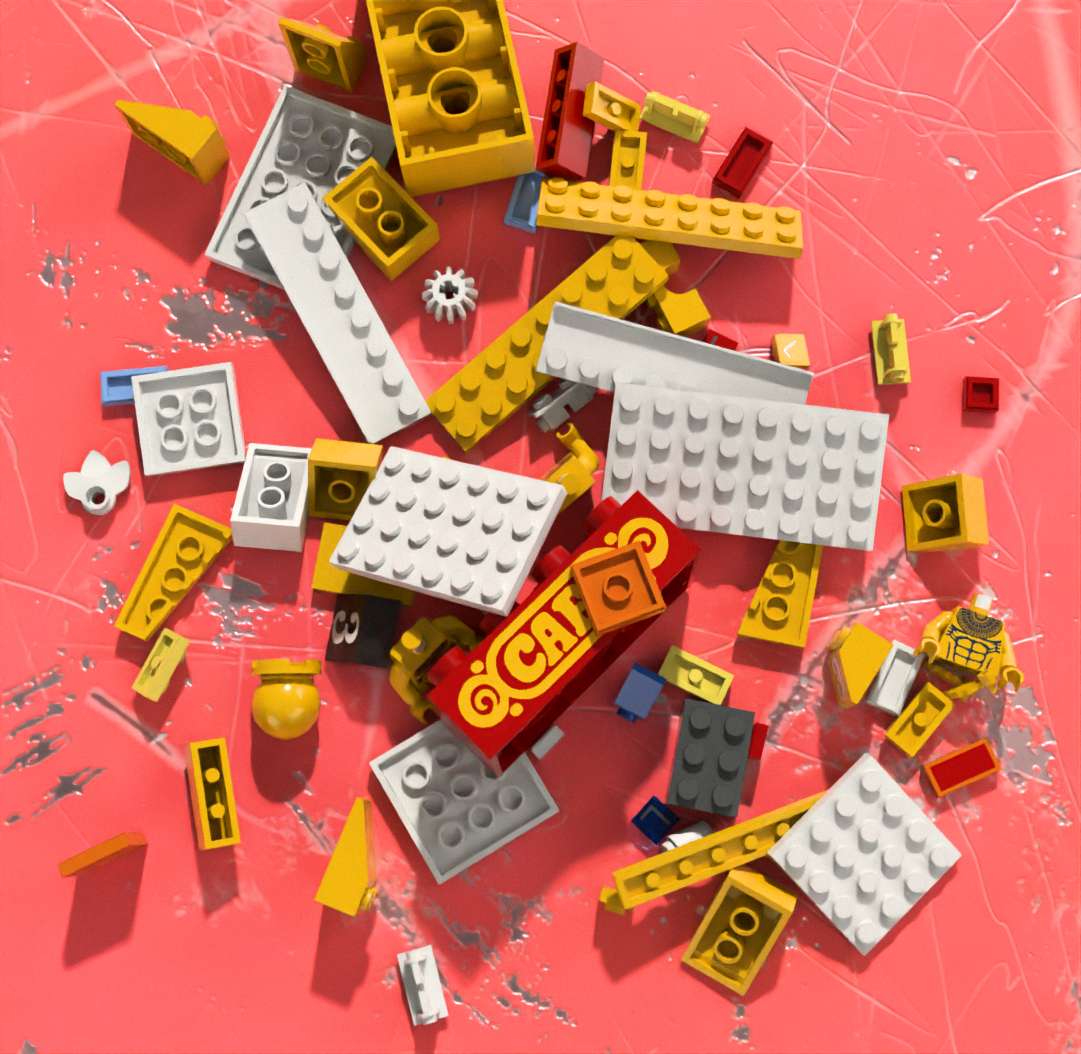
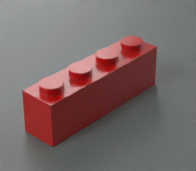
[535,42,604,181]

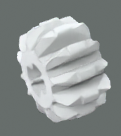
[422,266,478,324]

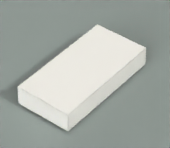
[865,640,925,717]

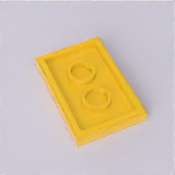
[311,522,415,607]

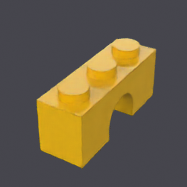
[640,240,711,337]

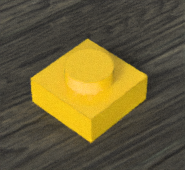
[598,885,634,915]

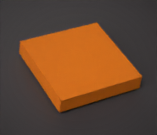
[570,540,667,637]
[58,832,148,878]

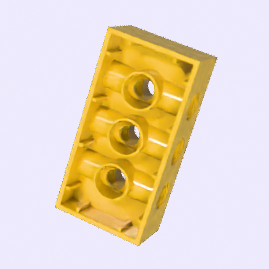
[366,0,535,197]

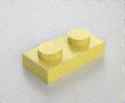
[131,627,190,702]
[658,645,735,705]

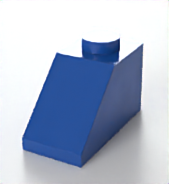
[613,662,667,723]

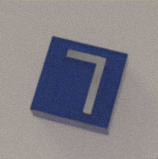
[630,795,680,845]

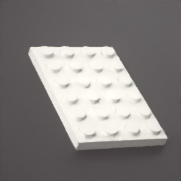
[204,85,397,289]
[329,446,568,617]

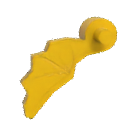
[923,661,977,703]
[943,669,997,700]

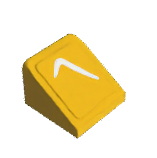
[771,334,810,369]

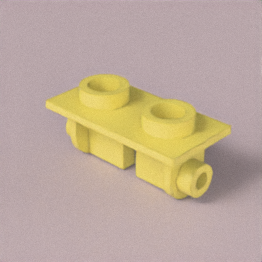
[640,91,711,144]
[871,313,911,385]

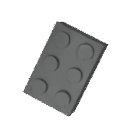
[664,699,755,818]

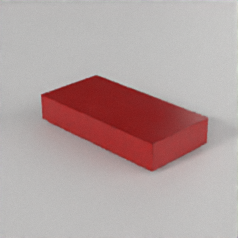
[712,127,773,199]

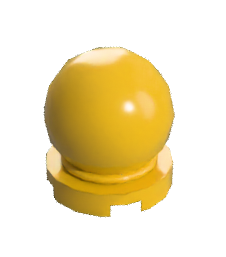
[251,659,322,740]

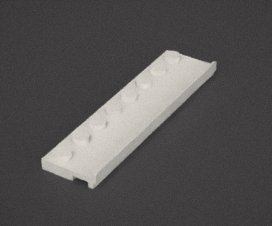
[243,182,432,445]
[536,302,814,404]

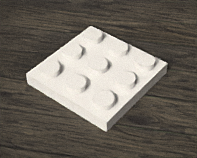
[131,362,246,477]

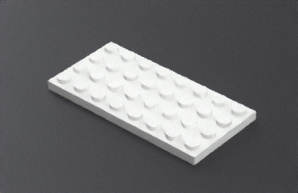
[601,382,889,551]

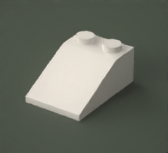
[230,443,312,552]

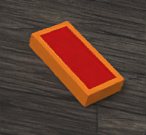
[921,737,1002,798]

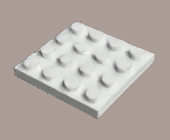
[369,720,560,885]
[767,753,962,956]

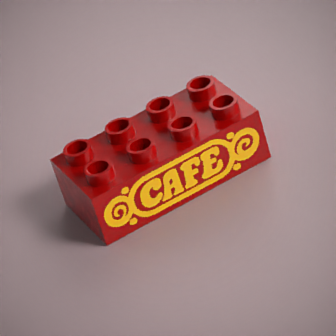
[427,490,701,778]

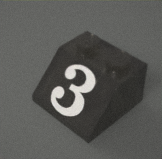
[325,594,405,672]

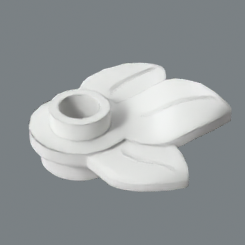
[63,450,131,515]

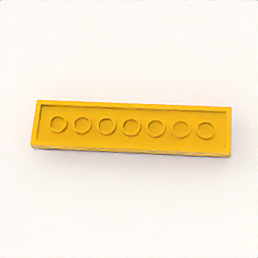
[536,177,803,259]
[425,236,669,454]

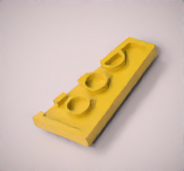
[114,504,233,642]
[736,540,823,649]

